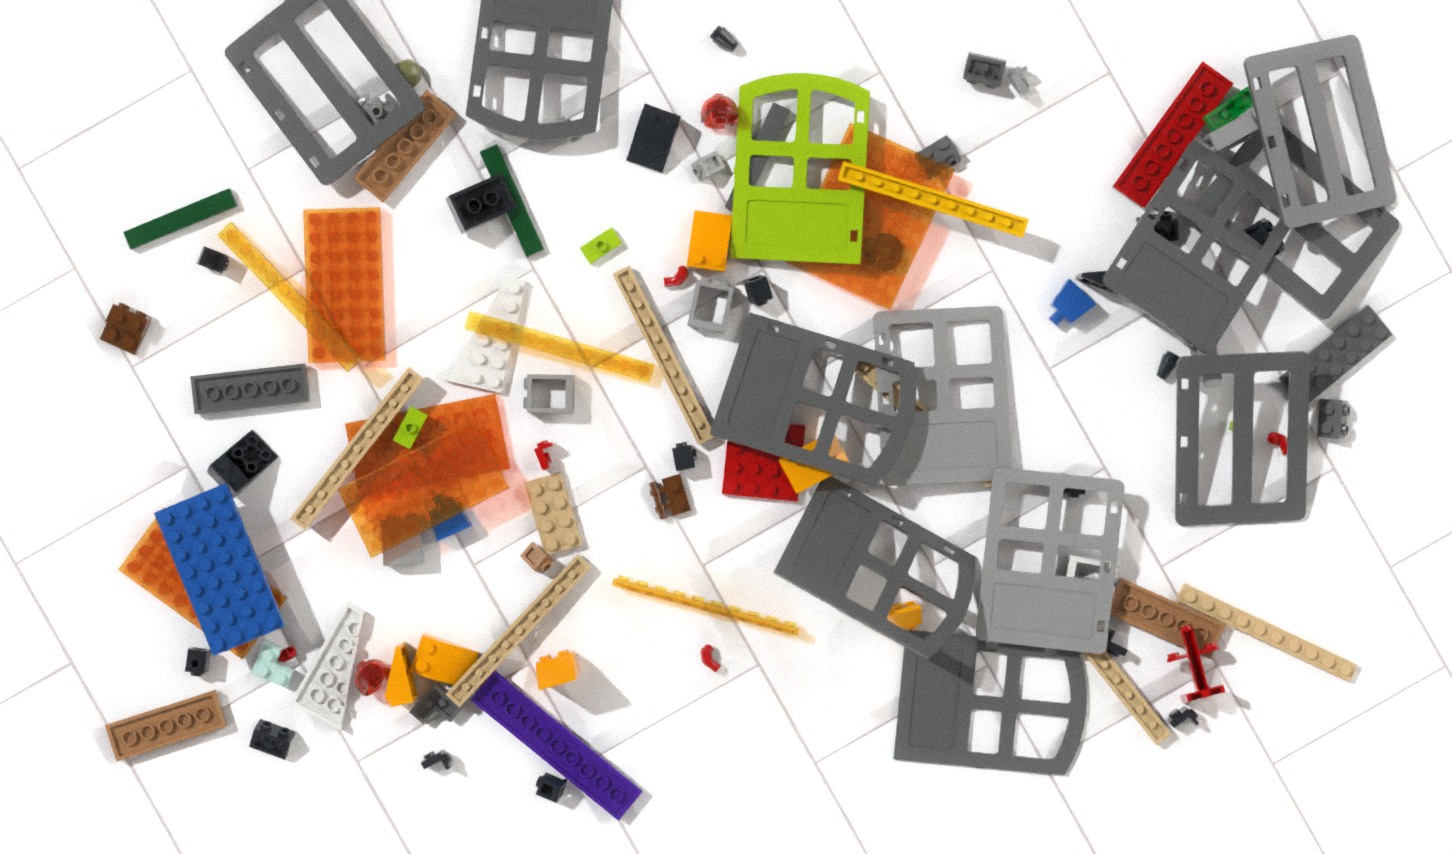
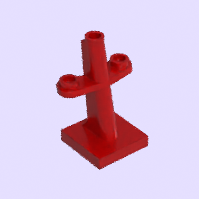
[1166,625,1225,703]

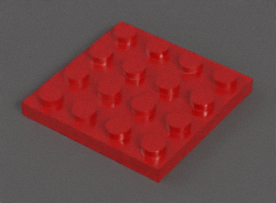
[722,424,806,502]

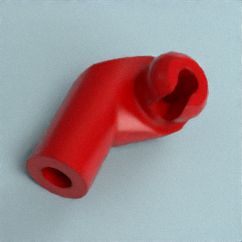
[664,266,689,287]

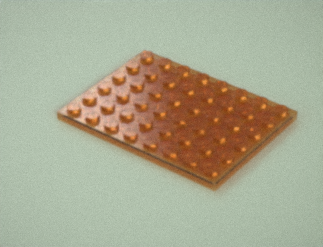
[786,122,955,310]

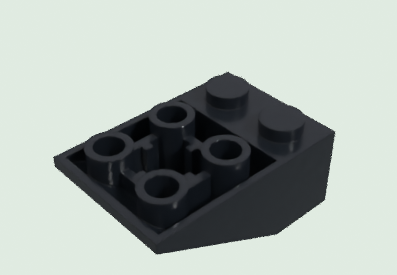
[207,430,278,499]

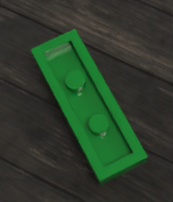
[1202,86,1253,132]

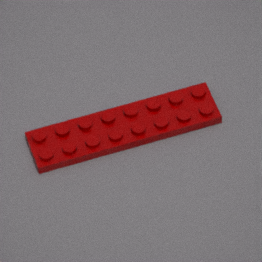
[1112,61,1234,209]

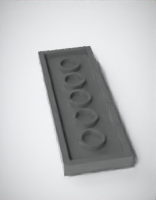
[1278,305,1392,403]
[190,363,310,414]

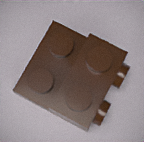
[100,302,152,355]

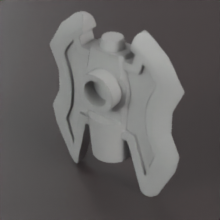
[356,93,399,125]

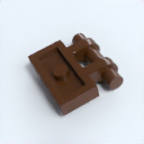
[649,474,691,520]

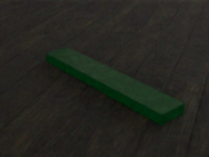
[480,144,544,257]
[123,188,238,250]

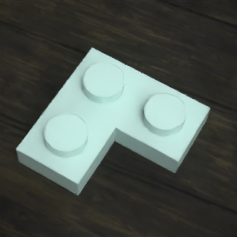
[251,639,294,689]

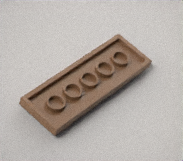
[353,90,457,203]
[1111,577,1226,659]
[105,689,228,762]

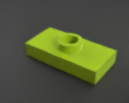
[580,227,622,264]
[393,406,428,449]

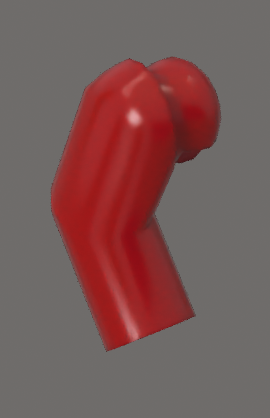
[1267,432,1287,455]
[700,644,721,673]
[278,646,297,663]

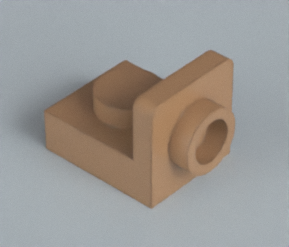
[520,542,554,574]

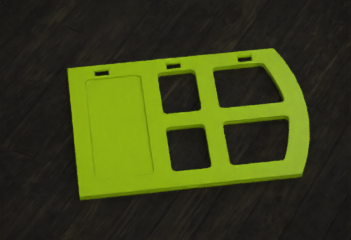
[730,73,870,265]

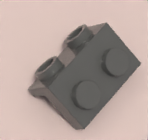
[963,52,1006,88]
[914,135,961,180]
[1317,399,1350,439]

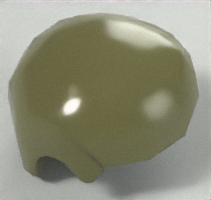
[395,59,421,87]

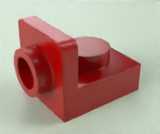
[534,440,554,470]

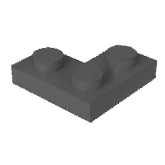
[409,683,464,724]

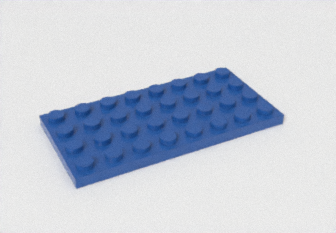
[154,483,286,656]

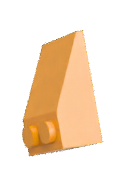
[687,210,732,273]
[778,435,850,494]
[887,600,922,630]
[410,633,479,685]
[385,642,418,707]
[536,649,580,690]

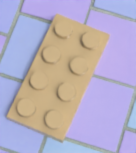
[524,472,582,555]

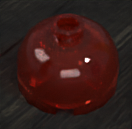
[700,94,739,129]
[354,659,391,696]

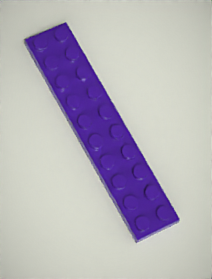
[470,670,643,821]

